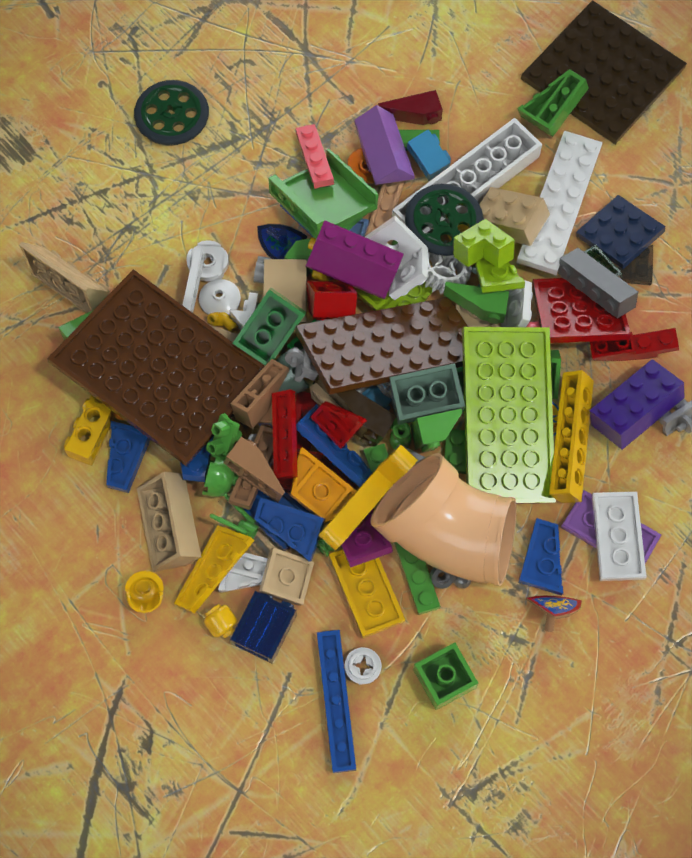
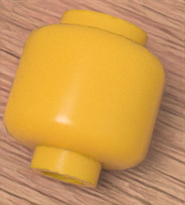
[203,603,238,638]

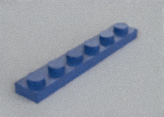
[317,630,356,773]

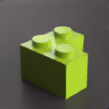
[453,219,515,268]

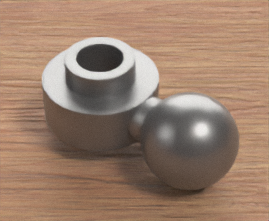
[430,568,471,589]

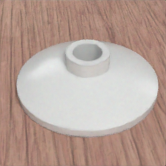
[199,279,241,315]

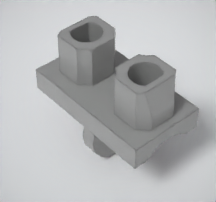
[285,347,318,382]
[658,399,692,436]

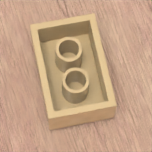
[479,187,550,246]

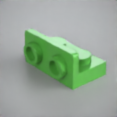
[444,429,466,474]

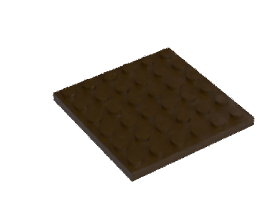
[521,0,687,145]

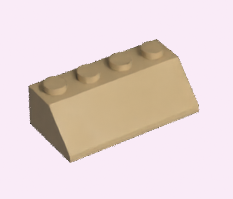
[137,472,201,572]

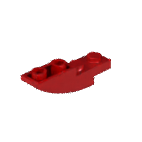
[590,328,679,361]

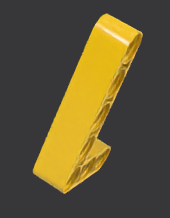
[318,445,418,551]

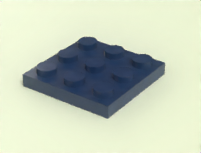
[576,195,666,269]

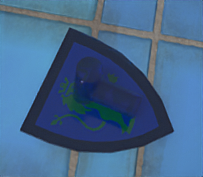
[257,224,308,259]

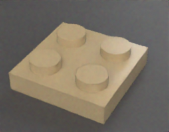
[259,547,314,606]

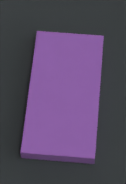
[561,490,661,563]

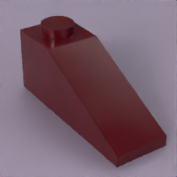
[378,90,443,125]

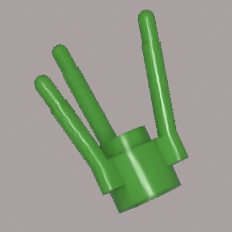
[210,494,259,539]

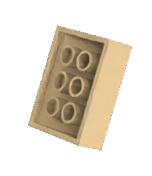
[19,242,110,313]

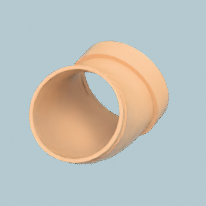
[371,453,516,586]

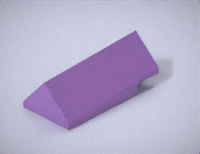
[354,105,415,185]

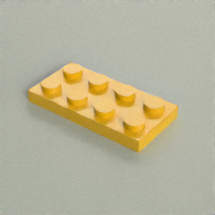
[329,549,405,639]

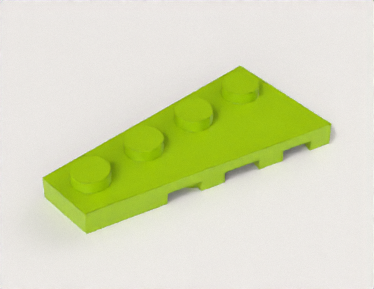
[475,258,525,293]

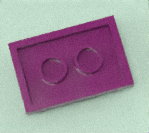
[341,508,393,568]

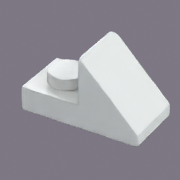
[229,292,259,331]

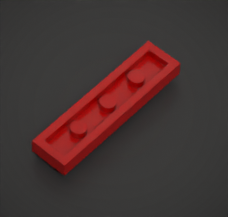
[272,389,298,481]

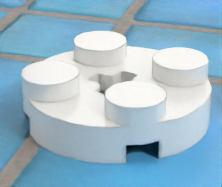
[186,241,229,281]

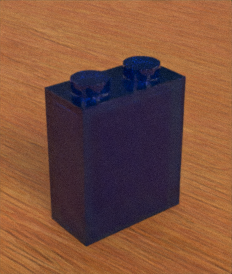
[230,591,297,664]

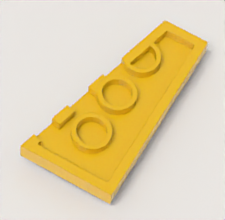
[174,525,255,614]

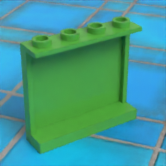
[268,148,378,239]

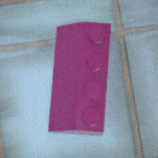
[306,220,404,299]

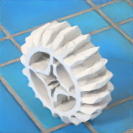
[425,241,472,295]

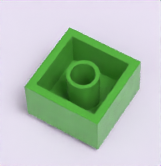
[413,643,479,710]

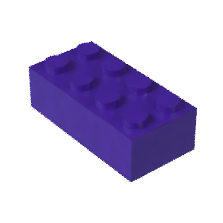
[589,359,685,450]

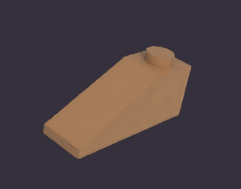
[231,359,289,429]
[224,437,285,502]

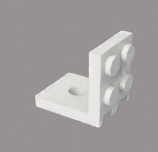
[365,216,428,300]

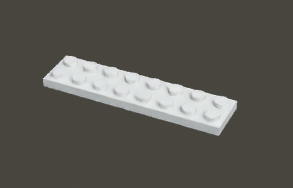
[516,130,603,275]

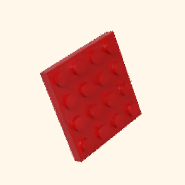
[532,278,631,343]

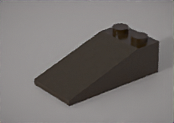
[313,375,397,447]

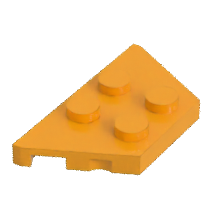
[290,447,356,523]

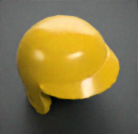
[124,570,164,613]

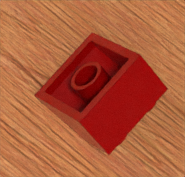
[306,280,357,320]

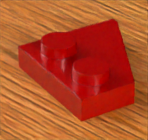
[311,401,367,449]

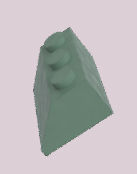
[389,363,465,425]

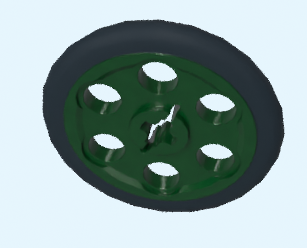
[134,80,209,145]
[405,184,484,256]

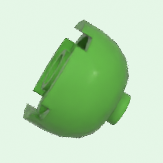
[202,454,239,497]

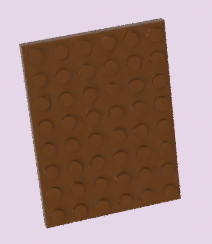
[47,269,265,467]

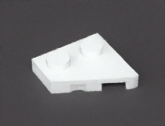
[218,553,268,593]

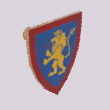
[526,595,582,632]

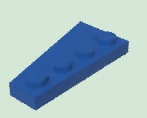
[296,404,373,487]

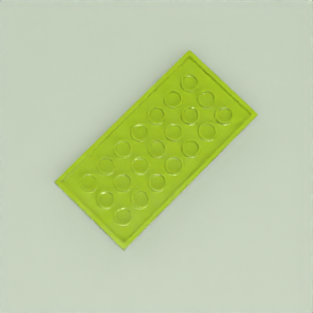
[462,327,556,503]

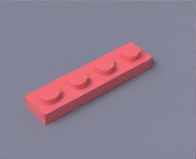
[295,124,334,189]

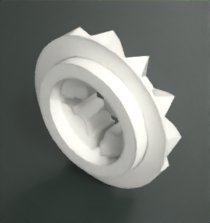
[345,647,382,685]

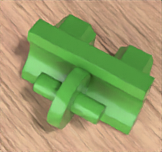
[206,413,242,457]

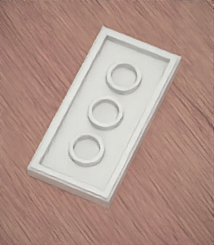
[592,492,647,581]

